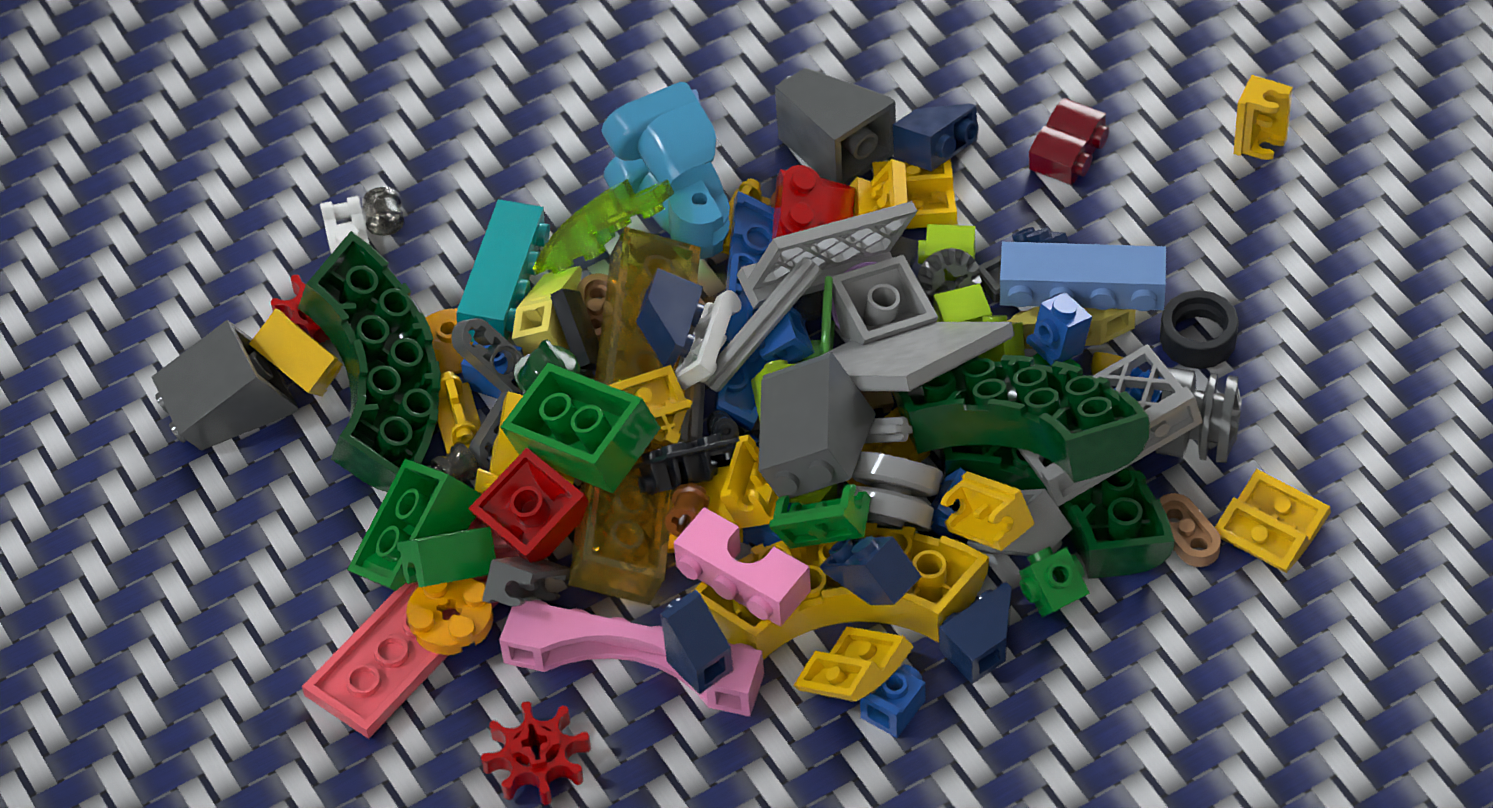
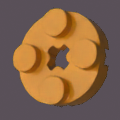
[406,578,493,655]

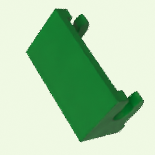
[769,484,871,549]
[396,527,496,587]

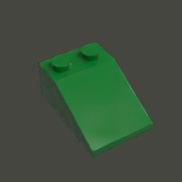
[347,459,482,591]

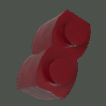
[1029,98,1109,185]

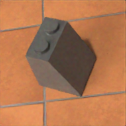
[775,67,896,185]
[151,320,299,451]
[759,352,876,499]

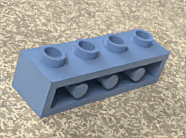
[1000,242,1166,311]

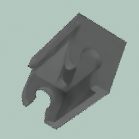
[482,556,572,606]

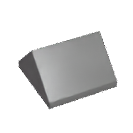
[832,255,938,345]

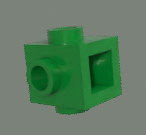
[1019,546,1090,617]

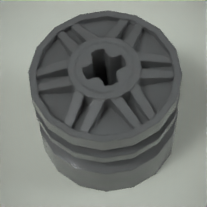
[1156,367,1242,463]

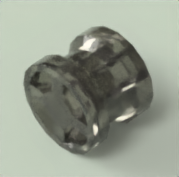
[362,187,405,236]
[430,442,481,483]

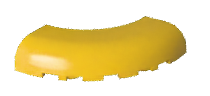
[691,523,989,660]

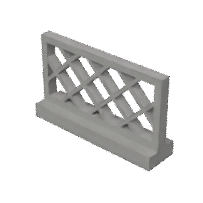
[737,201,917,309]
[1017,344,1203,507]

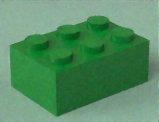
[500,363,660,493]

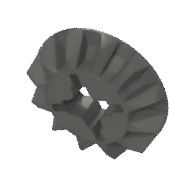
[917,248,982,307]

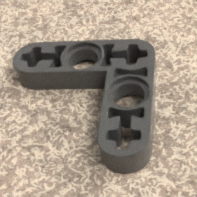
[451,318,524,472]

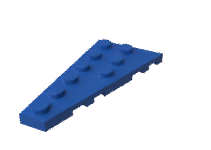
[714,191,821,432]

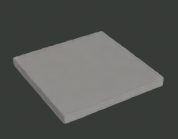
[823,322,1014,392]

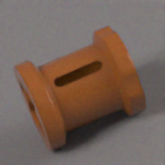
[665,483,710,537]

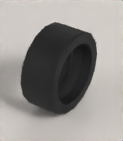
[1160,290,1239,369]

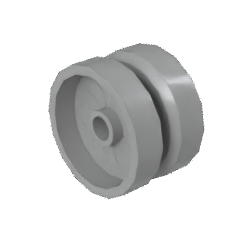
[852,451,943,532]

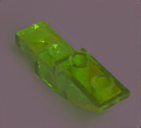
[533,179,674,275]

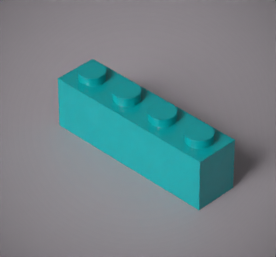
[456,199,550,342]

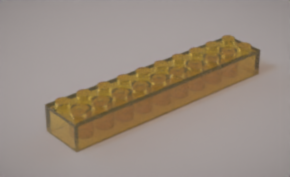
[568,226,701,605]

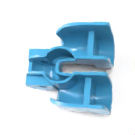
[601,82,730,259]

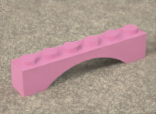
[499,600,764,717]

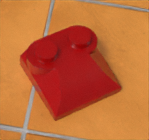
[772,165,855,240]
[468,447,589,563]

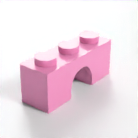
[674,507,811,627]

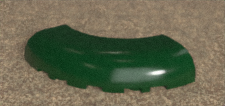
[298,231,441,492]
[893,355,1150,483]
[939,444,1175,579]

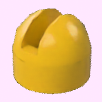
[1091,352,1124,375]

